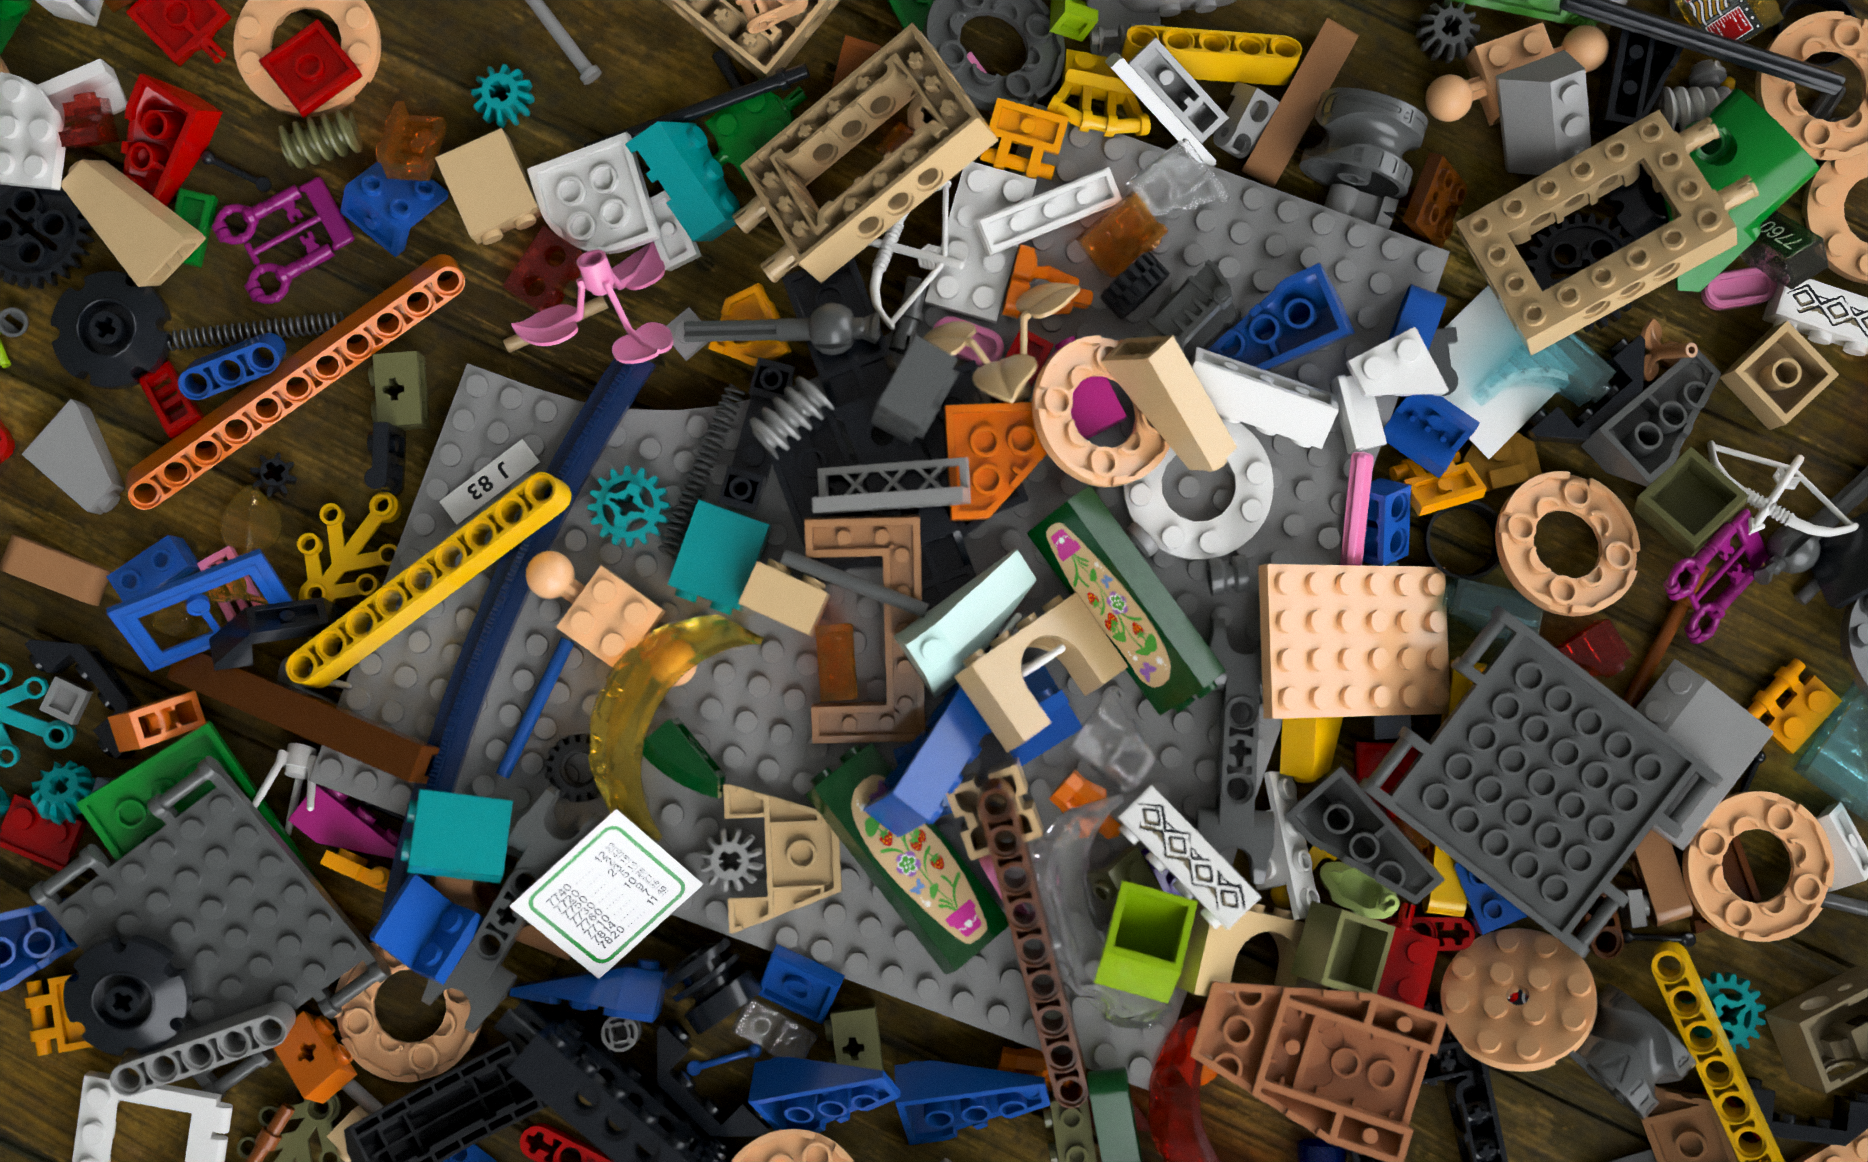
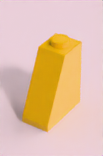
[1280,717,1343,783]

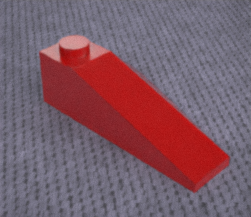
[121,73,223,207]

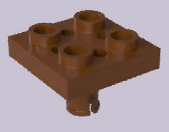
[1397,153,1467,249]

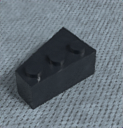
[1591,25,1697,135]

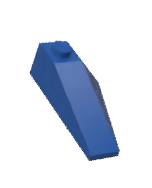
[1207,263,1355,371]
[0,898,79,992]
[509,958,668,1023]
[748,1057,900,1133]
[895,1060,1050,1145]

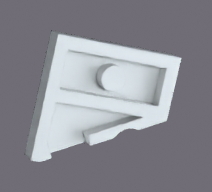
[1346,327,1449,397]

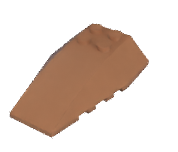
[1190,981,1448,1162]

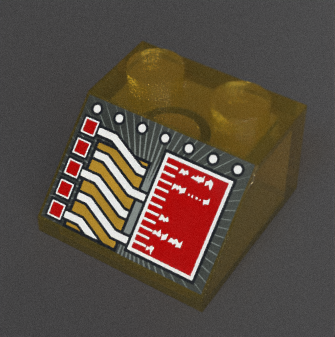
[1674,0,1785,62]

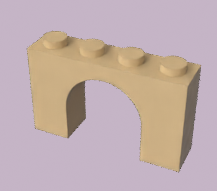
[954,592,1128,753]
[1176,899,1328,997]

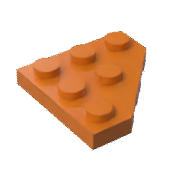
[944,402,1047,521]

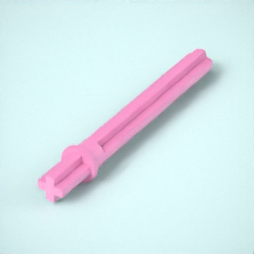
[1340,451,1374,566]

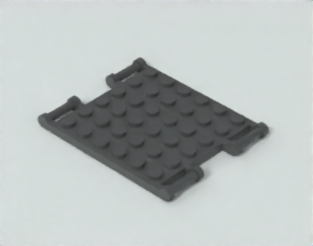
[1358,605,1723,958]
[30,756,391,1099]

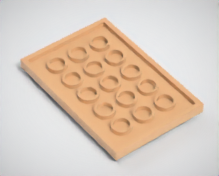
[1258,564,1450,719]

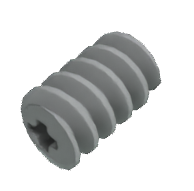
[749,376,834,460]

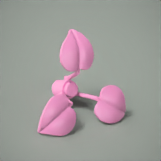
[511,241,674,364]

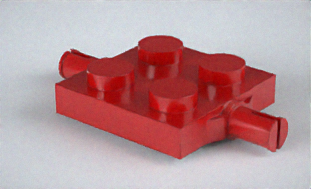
[126,0,232,67]
[1377,902,1440,1009]

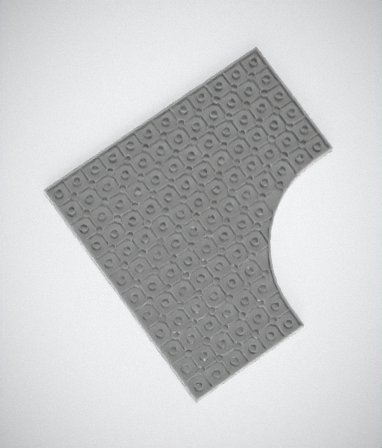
[309,103,1450,1092]

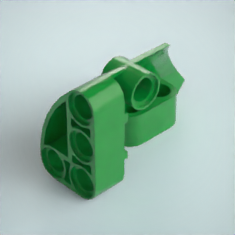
[1664,88,1820,292]

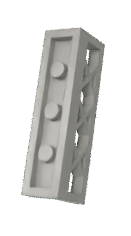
[812,457,971,515]

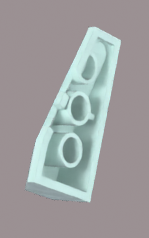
[893,548,1037,698]

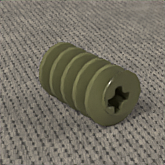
[278,109,363,169]

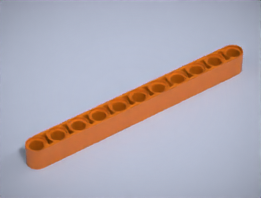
[126,254,465,510]

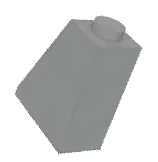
[22,399,125,515]

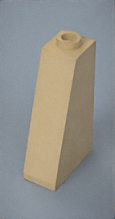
[61,159,206,287]
[1102,336,1237,472]

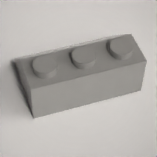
[1495,50,1591,175]

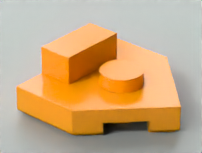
[708,283,792,367]

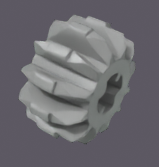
[699,828,764,892]

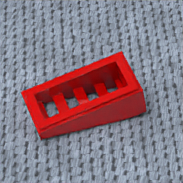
[139,360,204,439]

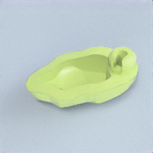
[1320,862,1400,919]

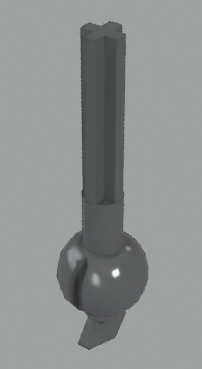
[684,302,880,355]
[1754,466,1868,585]

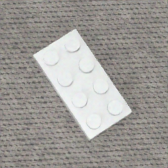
[925,162,1037,324]

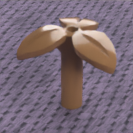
[1641,318,1698,382]

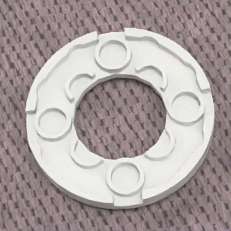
[1123,414,1274,560]

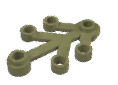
[237,1093,343,1162]

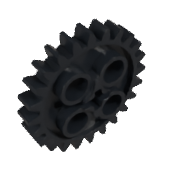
[0,181,94,290]
[1525,213,1633,333]

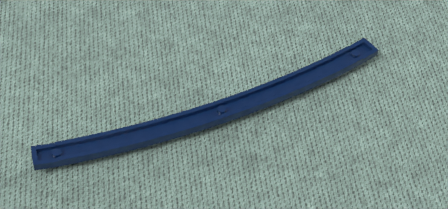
[380,358,656,919]

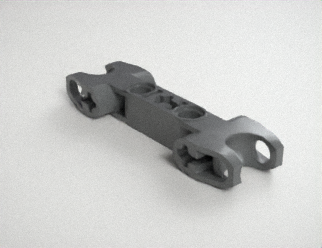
[1194,618,1275,884]
[421,784,605,1034]

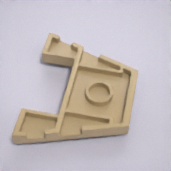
[723,784,842,933]

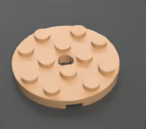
[1441,928,1597,1072]

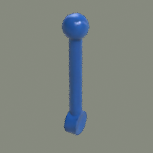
[687,1043,762,1076]

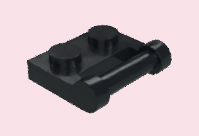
[364,422,406,496]

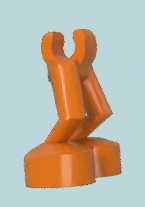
[1001,244,1094,319]

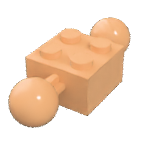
[1425,22,1609,126]
[526,551,697,687]

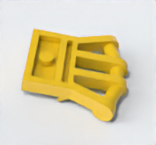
[1046,49,1151,138]

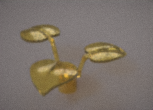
[151,485,316,649]

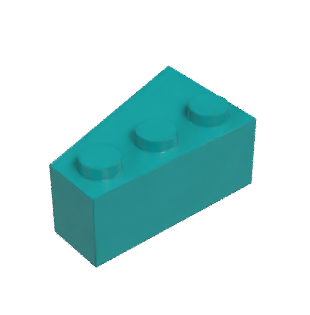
[625,121,740,242]

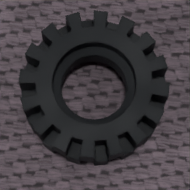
[1100,251,1170,320]
[544,734,617,803]

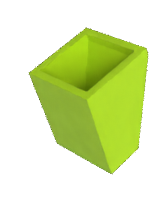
[1094,880,1198,1004]

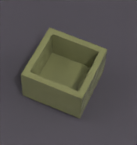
[1634,447,1749,558]
[1290,900,1396,994]

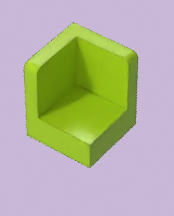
[1049,0,1099,42]

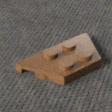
[1641,1085,1739,1162]

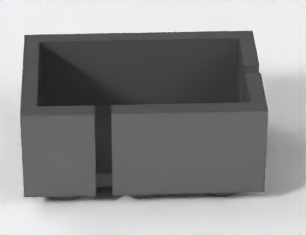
[871,335,959,445]

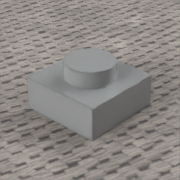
[666,307,709,361]
[39,676,93,725]
[1618,886,1650,928]

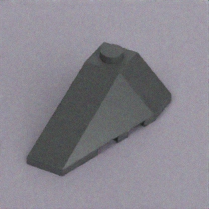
[1581,349,1722,487]
[1285,761,1445,904]

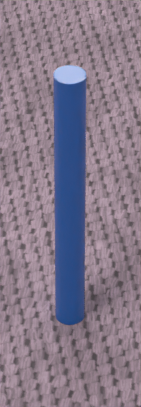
[495,637,575,779]

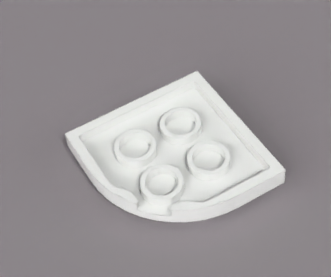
[0,72,66,190]
[527,132,662,254]

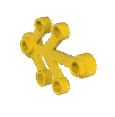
[297,492,402,603]

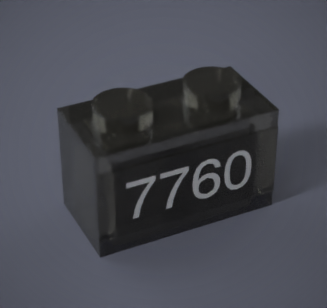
[1740,210,1829,290]

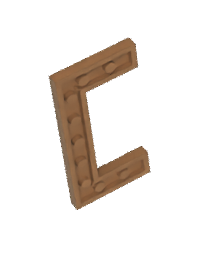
[805,515,925,744]

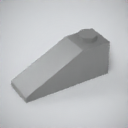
[1128,37,1229,144]

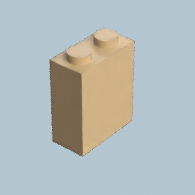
[435,128,542,245]

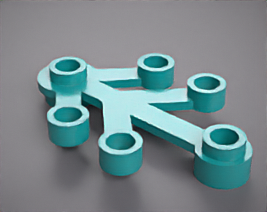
[0,662,77,768]

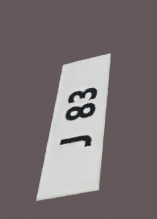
[439,439,540,525]

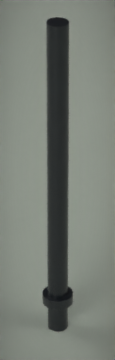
[584,63,810,147]

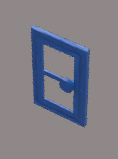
[106,548,293,672]

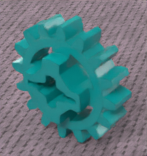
[587,466,671,548]
[1681,971,1766,1054]

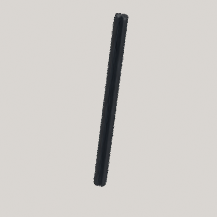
[1559,0,1846,95]

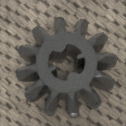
[1416,0,1480,64]

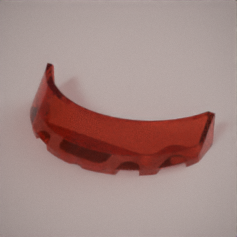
[1147,1006,1221,1162]

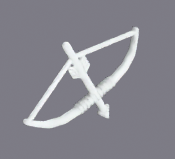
[869,180,965,330]
[1707,440,1859,537]

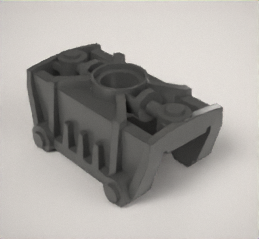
[1132,259,1237,363]

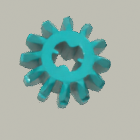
[471,64,535,128]
[30,760,96,826]

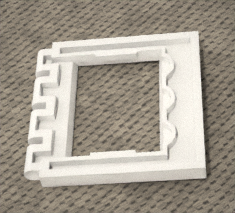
[72,1070,233,1162]

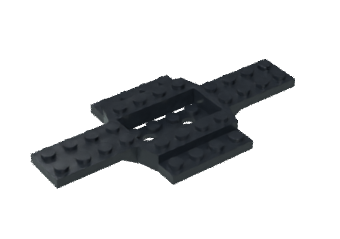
[766,257,1029,696]

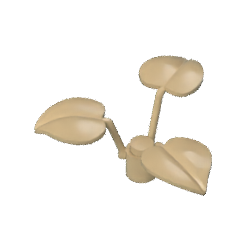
[922,283,1081,403]

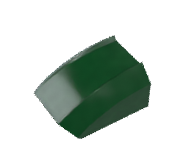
[636,718,726,799]

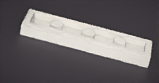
[1105,53,1217,167]
[973,167,1123,257]

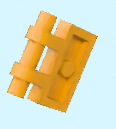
[980,97,1069,180]
[1389,451,1487,516]
[1747,658,1843,754]
[320,848,391,892]
[24,973,93,1056]

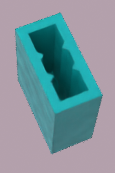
[667,499,772,615]
[401,789,513,883]

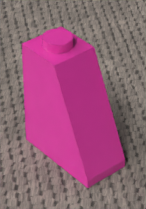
[1051,336,1127,440]

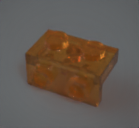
[376,101,447,181]
[1075,191,1169,278]
[815,623,858,702]

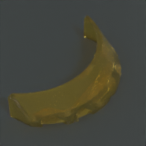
[588,615,764,842]

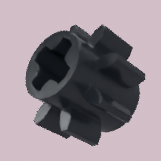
[249,452,297,500]

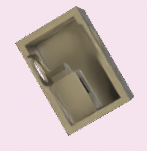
[1764,966,1868,1093]

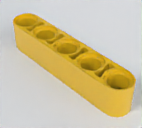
[1121,25,1302,85]

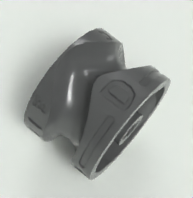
[1299,88,1429,199]
[1568,983,1697,1120]

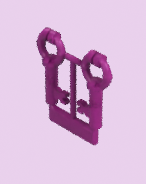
[211,177,355,304]
[1663,509,1768,644]

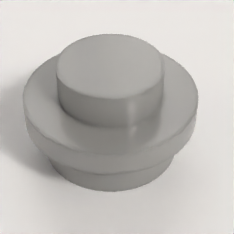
[1688,59,1727,90]

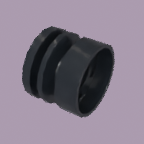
[662,936,763,1035]

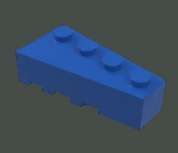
[863,682,992,838]

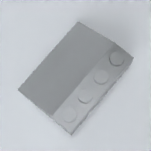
[1635,659,1773,851]

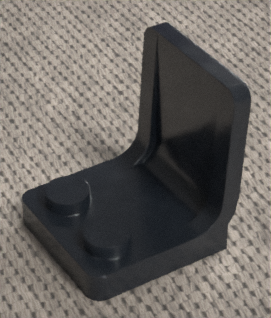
[1811,512,1868,609]

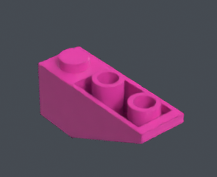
[288,784,400,859]

